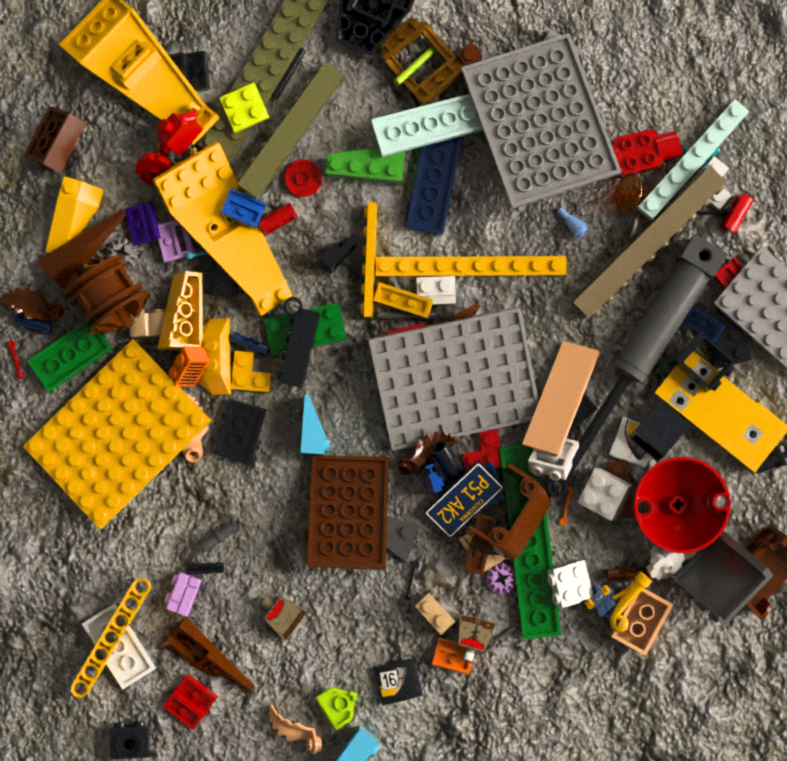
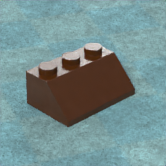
[24,106,87,174]

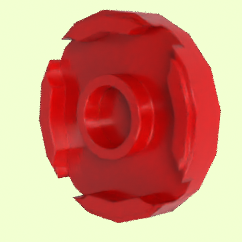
[284,159,322,198]

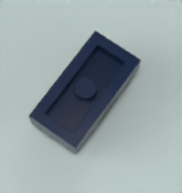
[683,306,725,343]

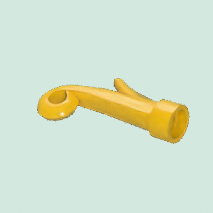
[610,571,652,633]

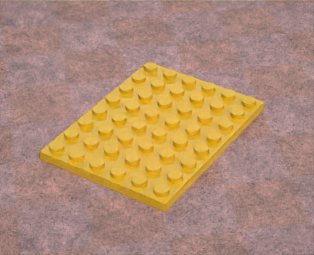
[23,339,212,529]

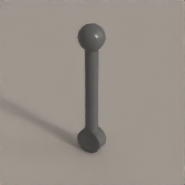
[488,620,521,647]

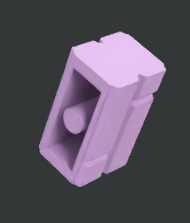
[164,572,202,616]

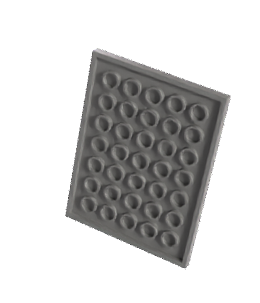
[461,33,622,209]

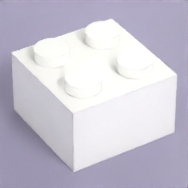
[577,468,633,521]

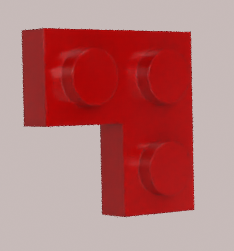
[462,429,502,471]

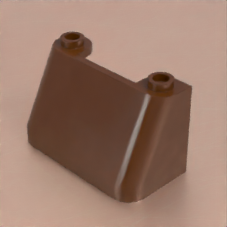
[745,526,787,620]

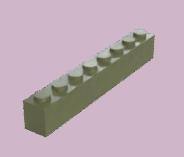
[237,62,344,200]

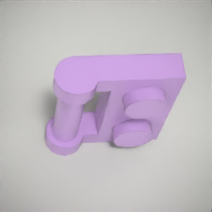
[158,220,197,263]

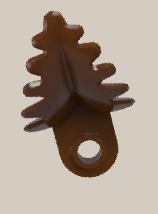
[0,287,64,322]
[397,432,458,476]

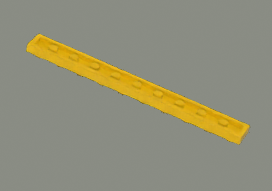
[376,256,566,277]

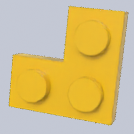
[231,351,271,393]

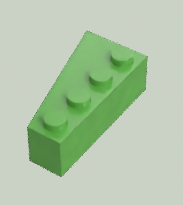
[326,147,405,185]

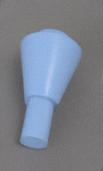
[557,207,588,238]

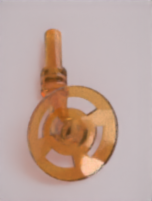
[616,174,691,212]

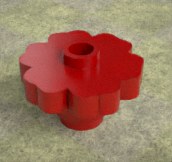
[135,151,173,185]

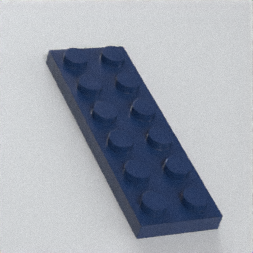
[406,136,463,235]

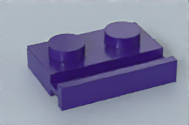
[125,201,161,246]

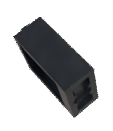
[673,331,736,392]

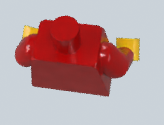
[156,102,203,156]

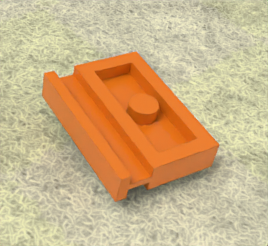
[431,637,472,676]

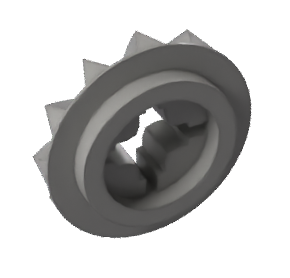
[107,238,137,267]

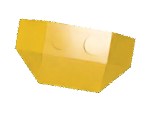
[198,318,231,395]

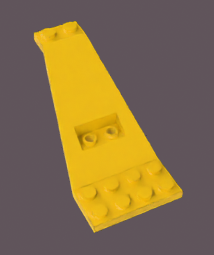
[59,0,219,145]
[152,141,292,316]

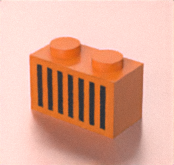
[169,346,210,387]

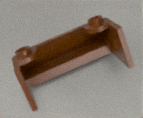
[465,464,552,560]

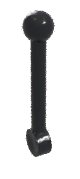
[696,208,728,216]
[404,561,419,600]

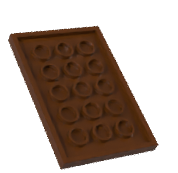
[307,455,389,570]

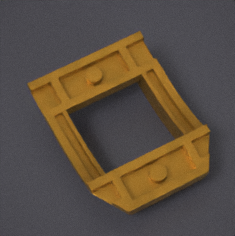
[381,18,465,105]

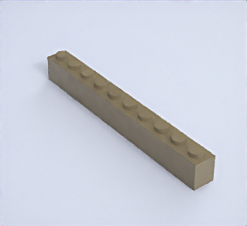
[570,165,726,318]

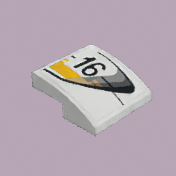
[609,416,650,469]

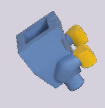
[585,585,619,618]

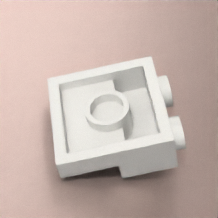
[528,438,579,481]
[547,560,593,608]

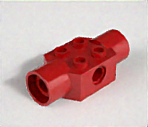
[612,129,682,178]

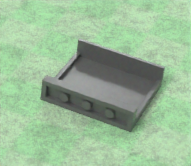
[667,531,773,626]

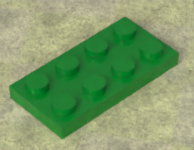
[264,302,347,357]
[27,323,113,393]

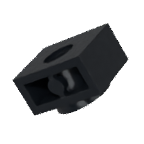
[109,721,151,760]

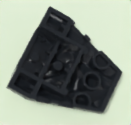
[335,0,415,56]

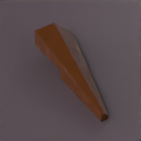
[36,209,126,289]
[158,616,254,693]

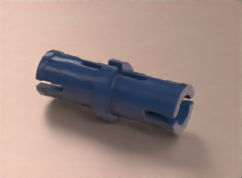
[230,332,270,357]

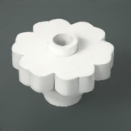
[647,545,685,580]

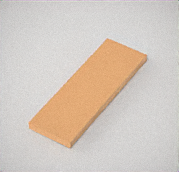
[522,341,599,457]

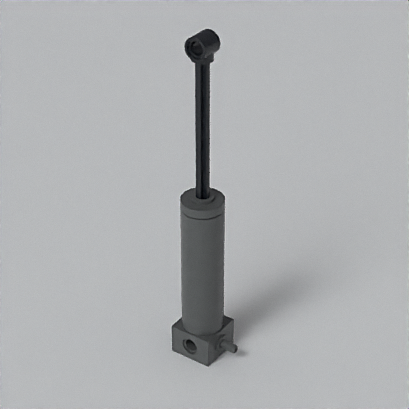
[546,234,728,497]

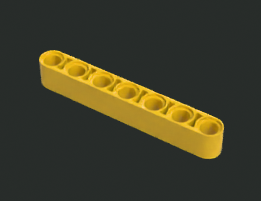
[71,578,151,698]

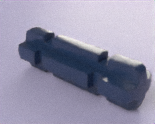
[14,314,52,334]

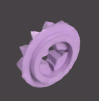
[486,563,516,594]

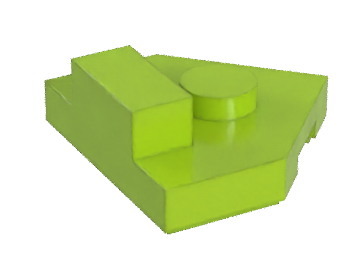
[315,687,358,731]

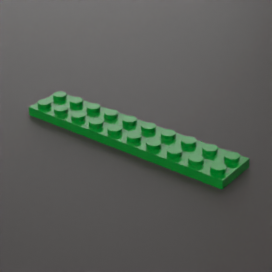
[500,445,561,639]

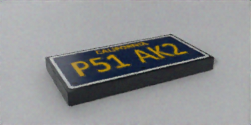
[423,459,506,539]

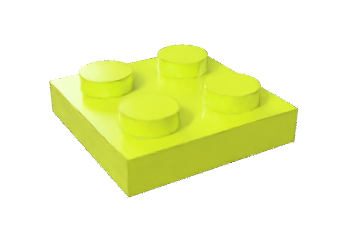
[219,83,270,133]

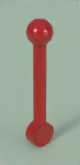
[8,340,24,379]

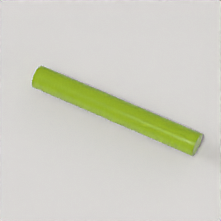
[394,46,436,86]

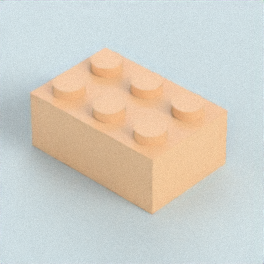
[609,589,673,656]

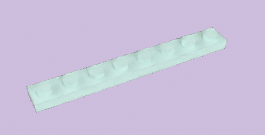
[637,100,749,221]

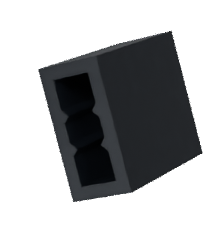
[629,400,690,462]

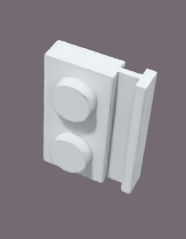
[416,276,456,305]

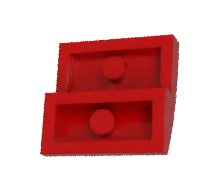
[162,673,218,730]

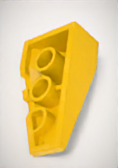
[46,177,104,254]

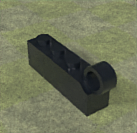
[277,297,321,389]

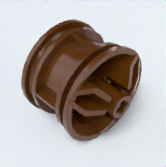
[62,254,151,336]

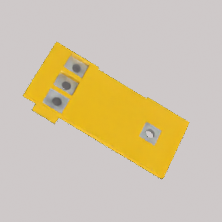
[655,351,787,473]

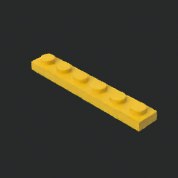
[361,202,377,319]

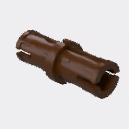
[606,566,647,582]

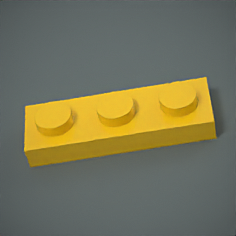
[373,282,434,318]

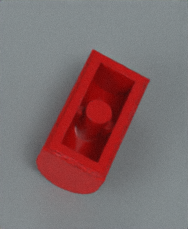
[720,193,754,234]
[258,202,297,236]

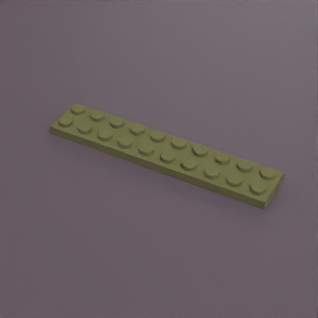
[198,0,328,165]

